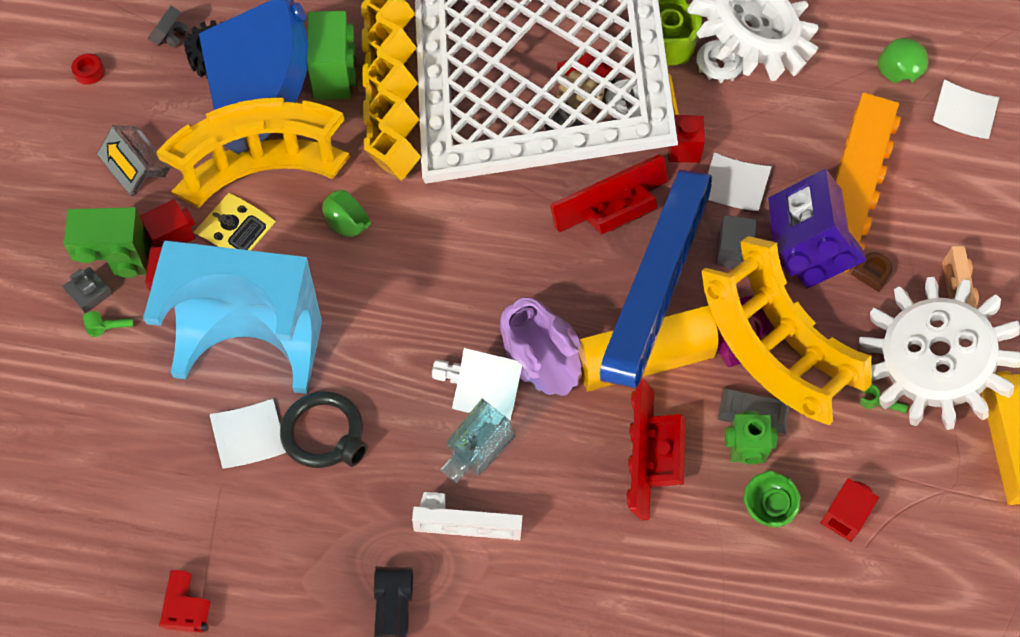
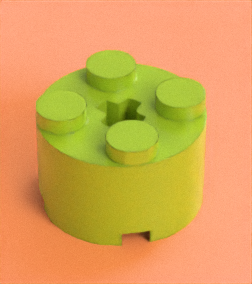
[658,0,702,66]

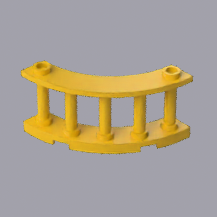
[156,98,350,209]
[701,236,872,425]

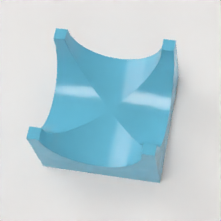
[143,241,322,394]

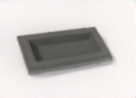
[717,388,790,434]

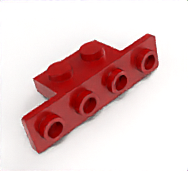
[550,154,668,235]
[626,378,686,520]

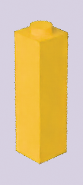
[981,371,1020,505]

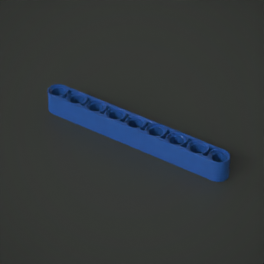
[600,170,712,388]

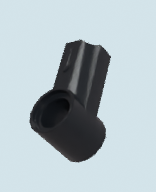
[374,566,413,637]

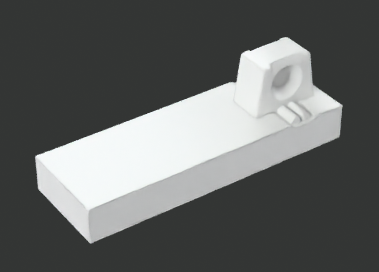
[412,492,522,540]

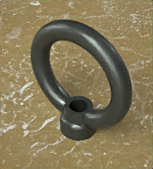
[280,391,368,468]

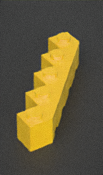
[361,0,421,181]

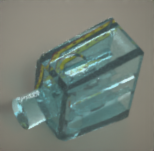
[441,398,515,483]

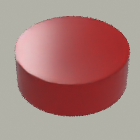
[71,53,105,85]

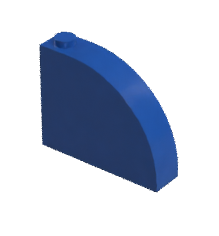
[199,0,308,154]

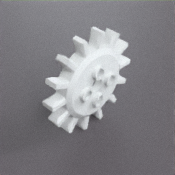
[687,0,819,81]
[859,277,1020,430]

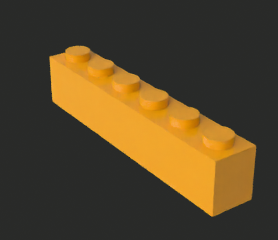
[835,92,901,273]

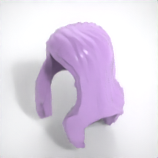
[500,297,582,396]

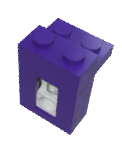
[768,168,866,289]

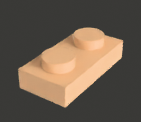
[942,246,979,308]

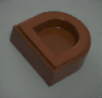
[851,252,892,292]

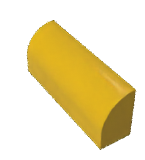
[578,305,718,392]

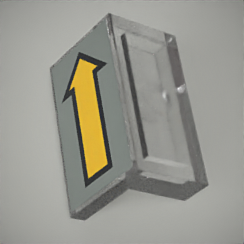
[96,125,171,196]

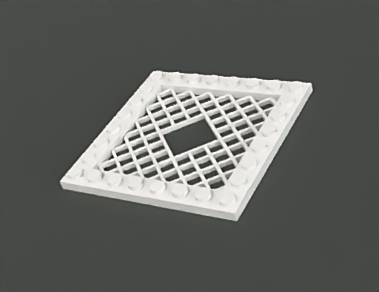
[415,0,678,184]

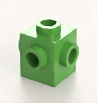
[725,411,777,464]

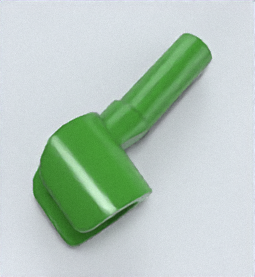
[83,311,133,337]
[860,385,908,413]

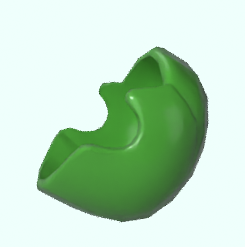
[878,38,929,83]
[322,189,371,237]
[744,471,801,528]

